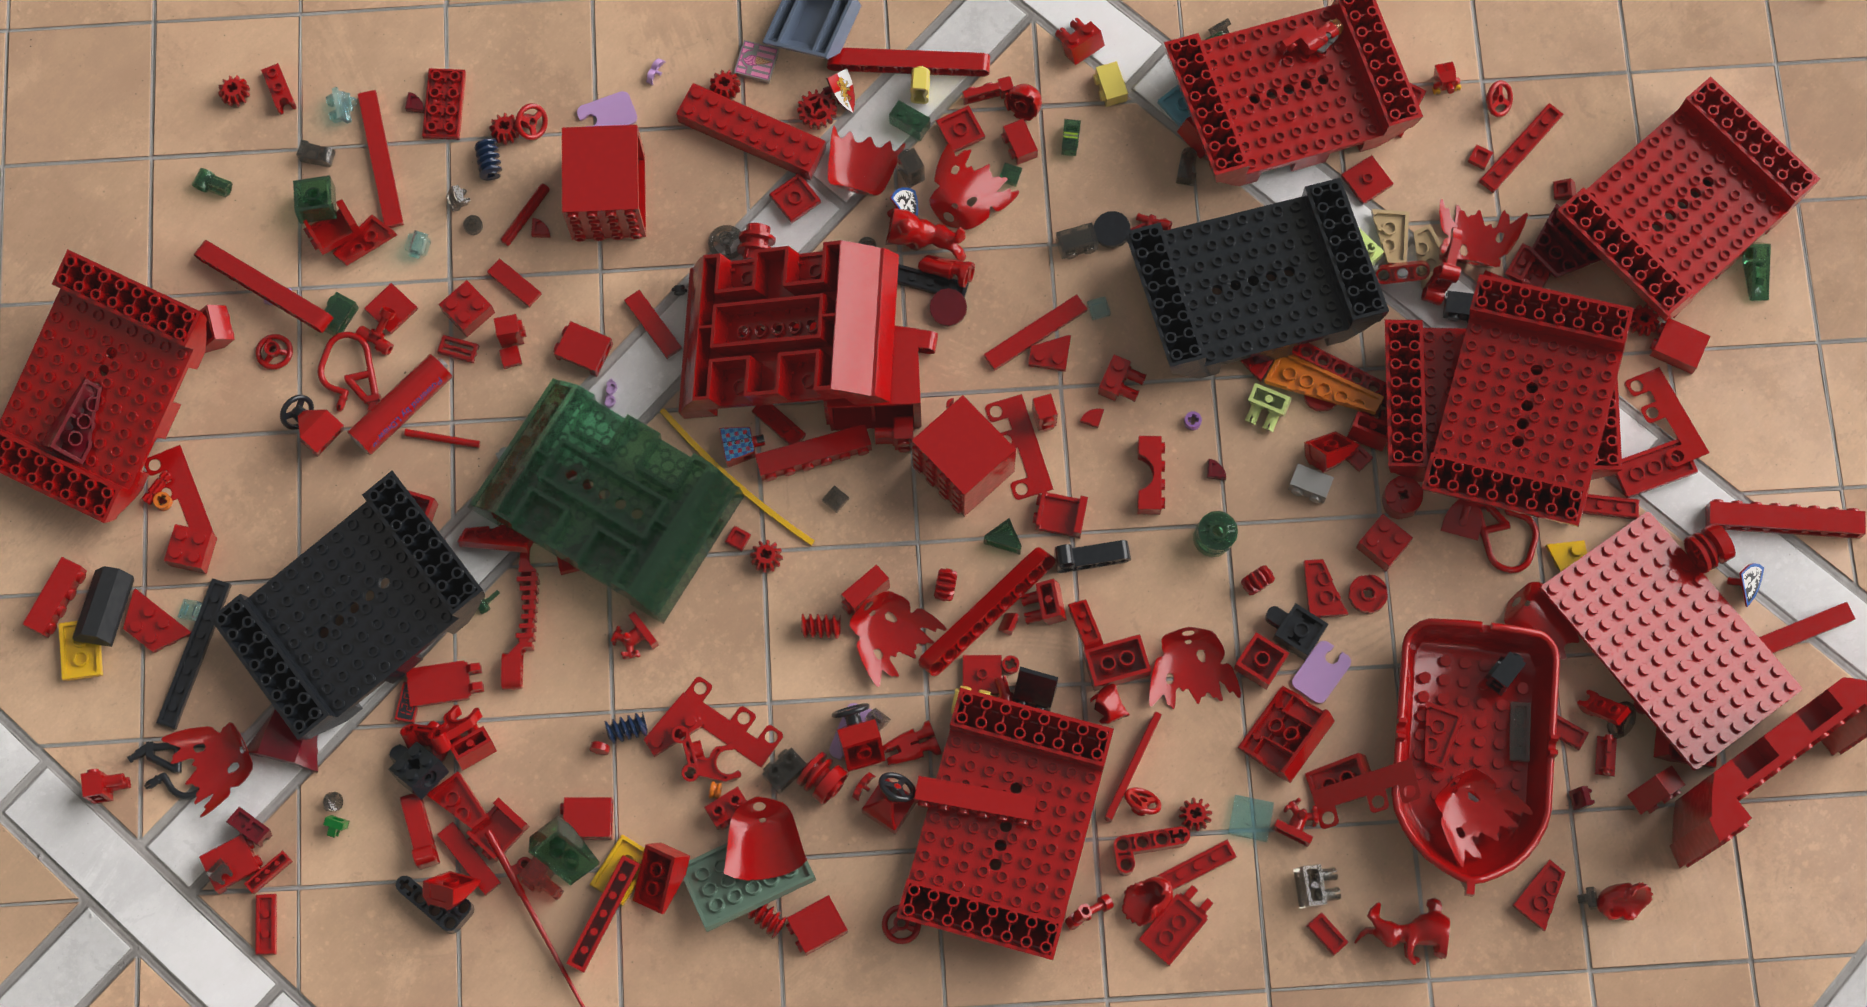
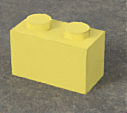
[1093,61,1128,107]

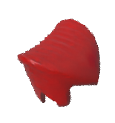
[1090,683,1130,724]

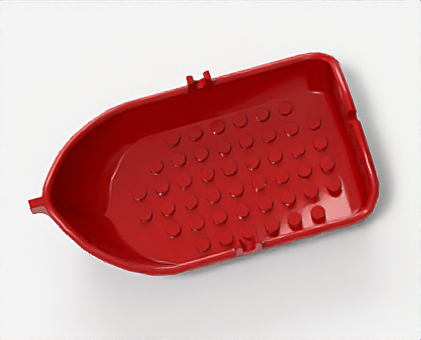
[1391,618,1560,897]

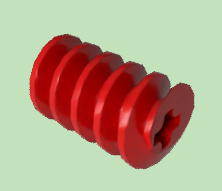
[801,614,841,639]
[748,904,787,939]

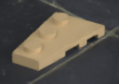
[1371,209,1409,264]

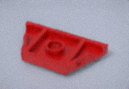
[123,588,191,653]

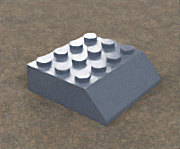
[763,0,861,59]

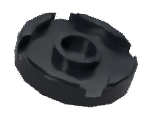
[1094,211,1131,248]

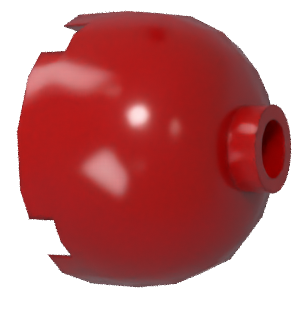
[1004,83,1042,121]

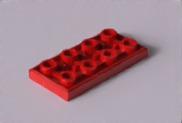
[422,68,466,140]

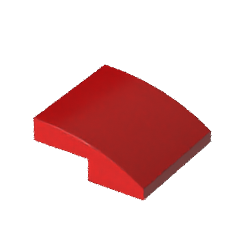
[1505,243,1551,288]

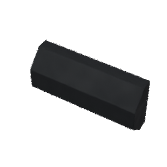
[72,566,134,647]

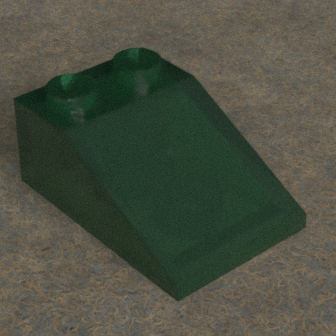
[528,815,600,885]

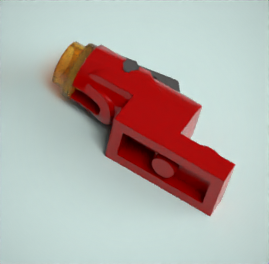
[1278,19,1344,56]

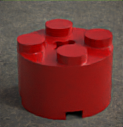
[1382,476,1423,519]

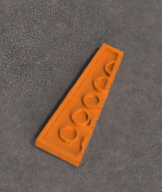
[1264,354,1384,415]

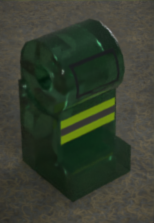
[1061,119,1081,156]

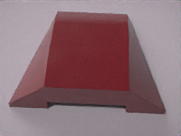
[1529,203,1601,278]
[247,709,318,772]

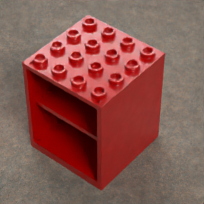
[562,125,646,242]
[823,330,922,431]

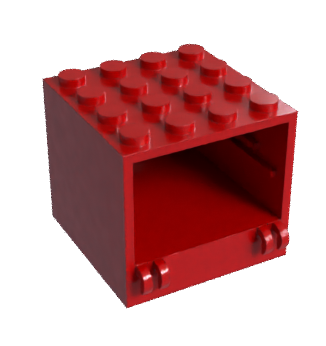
[911,395,1016,517]

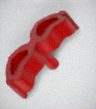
[852,772,876,801]

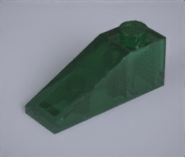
[1742,242,1771,301]

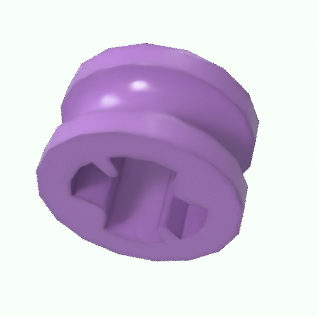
[1184,411,1202,430]

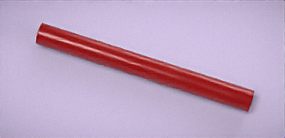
[404,429,480,448]

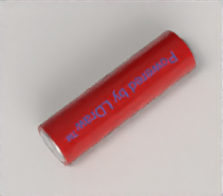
[347,354,453,455]

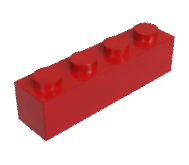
[244,850,293,894]

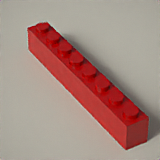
[1705,499,1866,539]

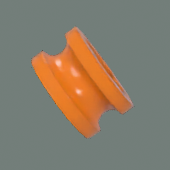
[153,492,173,511]
[709,781,722,799]

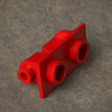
[1595,734,1617,777]

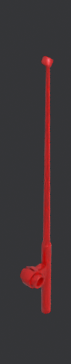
[484,830,585,1007]

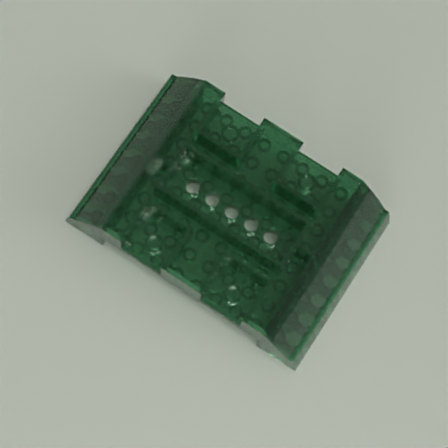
[468,378,744,624]

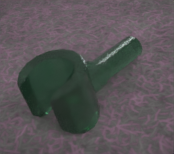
[478,590,500,614]

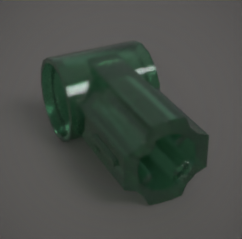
[192,168,233,198]

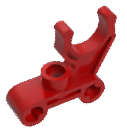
[1421,227,1462,306]
[400,705,483,754]
[671,725,742,782]

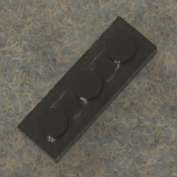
[1509,702,1531,762]

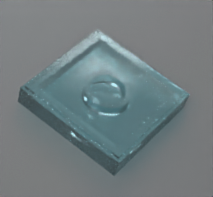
[1228,795,1274,842]

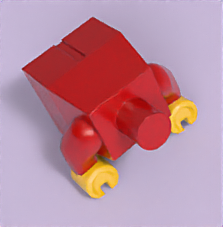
[1432,62,1461,95]

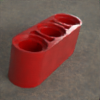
[1375,260,1430,285]

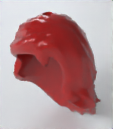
[1122,876,1173,927]
[1597,882,1653,921]

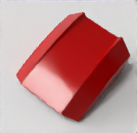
[1304,431,1360,473]
[423,871,481,911]

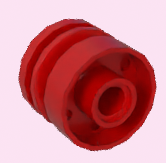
[1684,523,1736,574]
[796,752,849,805]

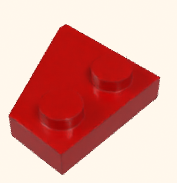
[1028,335,1071,372]

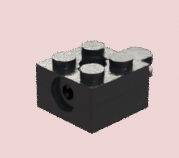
[1265,603,1329,661]
[388,741,449,800]

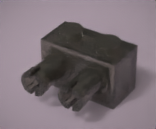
[762,747,807,794]
[1293,864,1341,909]

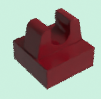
[1569,786,1595,810]

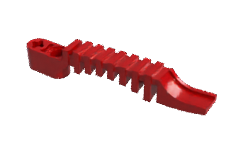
[501,548,540,690]

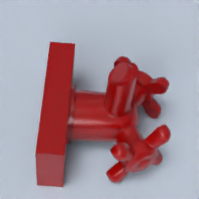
[610,611,659,659]
[1272,798,1319,847]

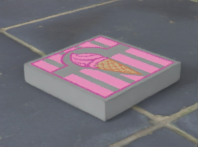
[734,40,779,84]

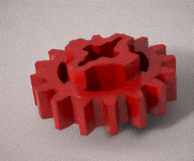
[797,89,837,130]

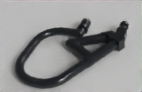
[127,742,205,799]

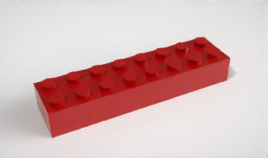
[676,83,826,180]

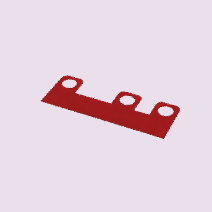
[1625,367,1710,467]
[985,394,1054,500]
[144,445,215,535]
[684,677,783,768]
[1312,758,1421,829]

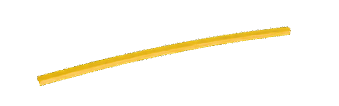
[660,408,815,546]

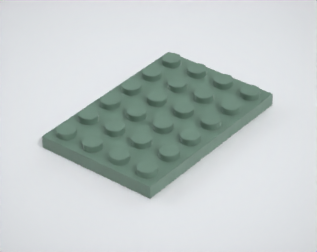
[683,843,816,932]

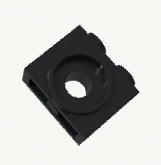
[1485,652,1526,696]

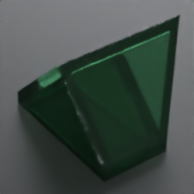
[984,518,1022,554]

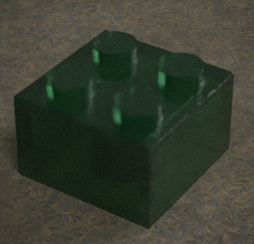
[293,175,337,224]

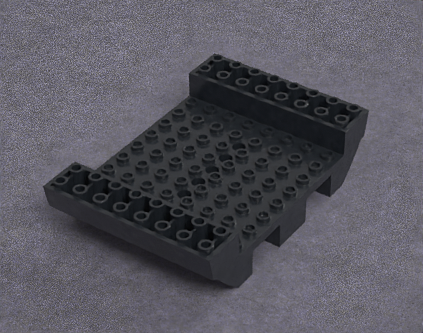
[1124,178,1389,378]
[210,470,485,740]

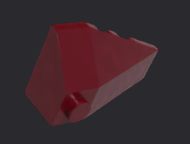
[41,378,102,464]

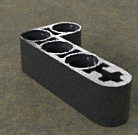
[1054,540,1131,573]
[396,876,474,934]

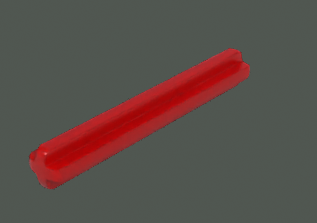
[501,183,550,246]

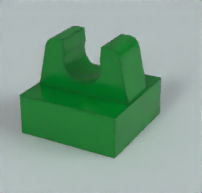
[323,815,350,838]

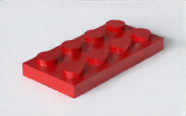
[1615,439,1698,498]

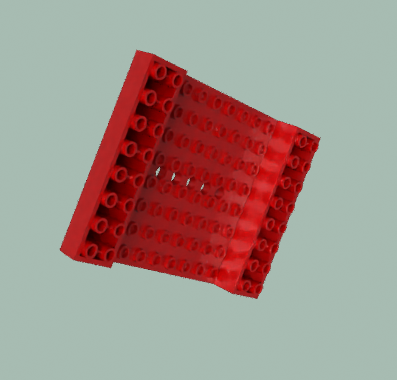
[1164,0,1423,186]
[1556,76,1820,321]
[678,240,899,419]
[0,249,207,523]
[1421,274,1634,527]
[1384,319,1622,482]
[1670,677,1867,868]
[896,688,1114,960]

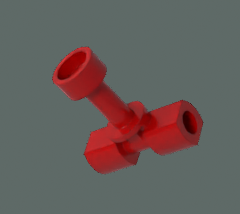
[356,306,396,355]
[1065,894,1114,930]

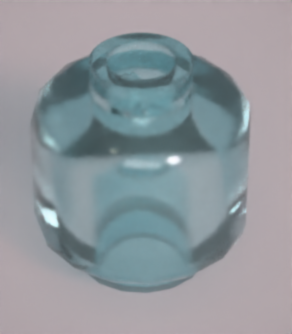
[404,230,431,259]

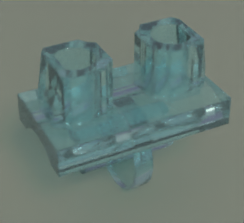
[326,87,357,124]

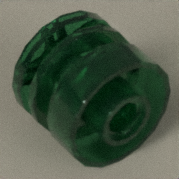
[1193,511,1238,557]

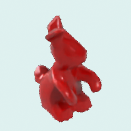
[885,208,966,261]
[1354,898,1450,965]

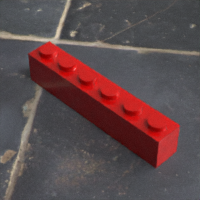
[755,424,872,481]
[914,776,1037,826]
[566,855,641,973]

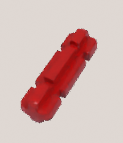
[142,470,172,505]

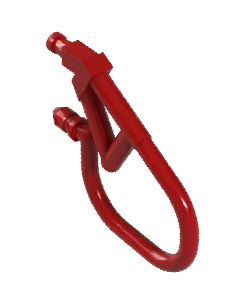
[317,332,381,412]
[1478,503,1539,573]

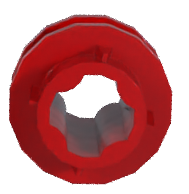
[737,223,776,260]

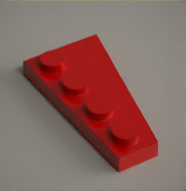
[457,521,543,553]

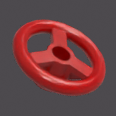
[1486,80,1513,117]
[515,103,548,140]
[255,334,293,370]
[1124,787,1162,816]
[882,904,922,944]

